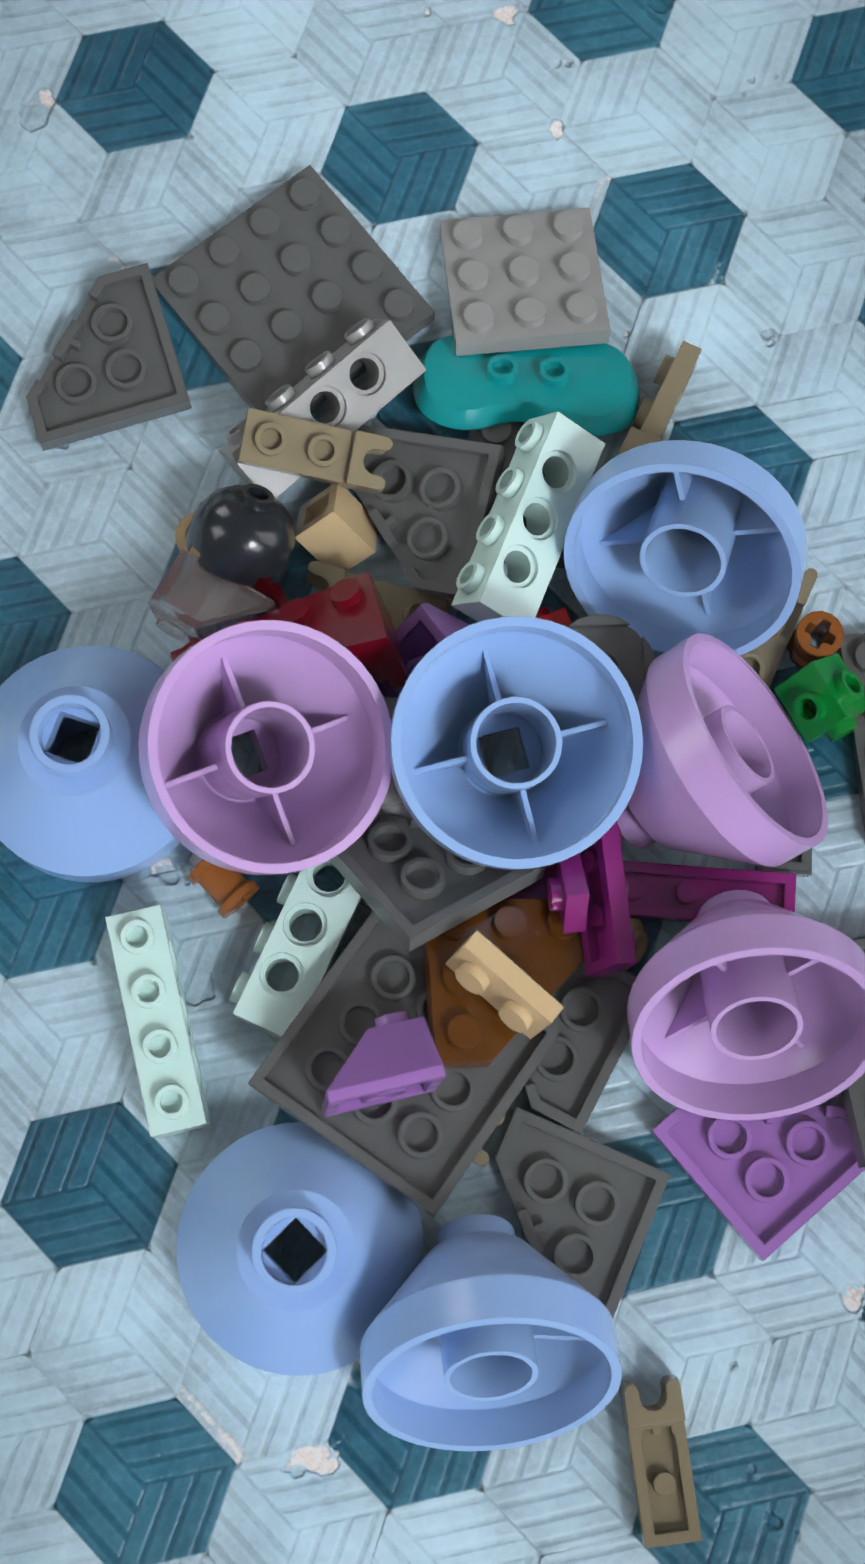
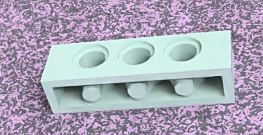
[451,411,605,622]
[229,860,362,1038]
[105,905,212,1138]

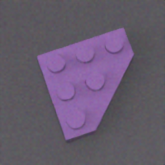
[650,1105,865,1261]

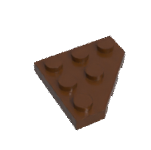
[423,899,584,1068]

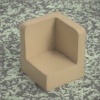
[295,484,378,571]

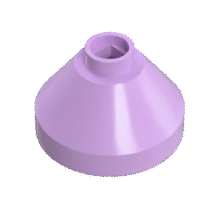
[138,620,392,875]
[617,633,828,867]
[627,890,865,1121]

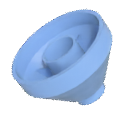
[564,440,808,658]
[389,616,643,870]
[0,646,180,882]
[176,1122,424,1376]
[360,1214,622,1451]

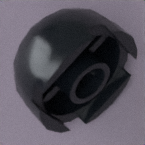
[185,484,295,586]

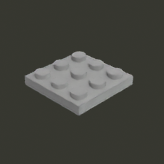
[440,208,611,356]

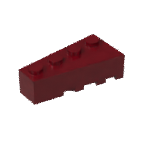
[171,571,408,688]

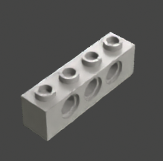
[218,317,426,498]

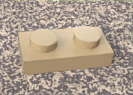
[445,930,564,1039]

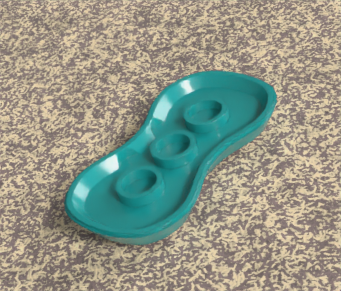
[413,335,640,437]

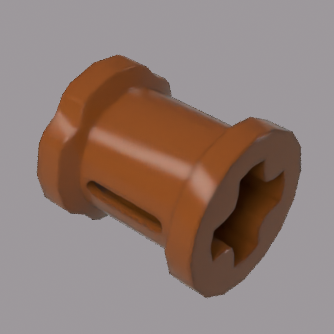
[786,611,844,668]
[187,859,259,919]

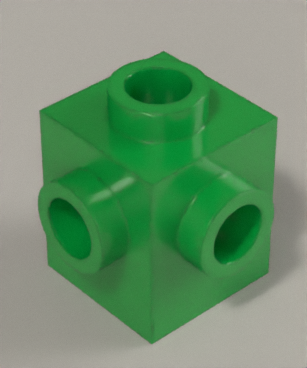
[774,653,865,743]

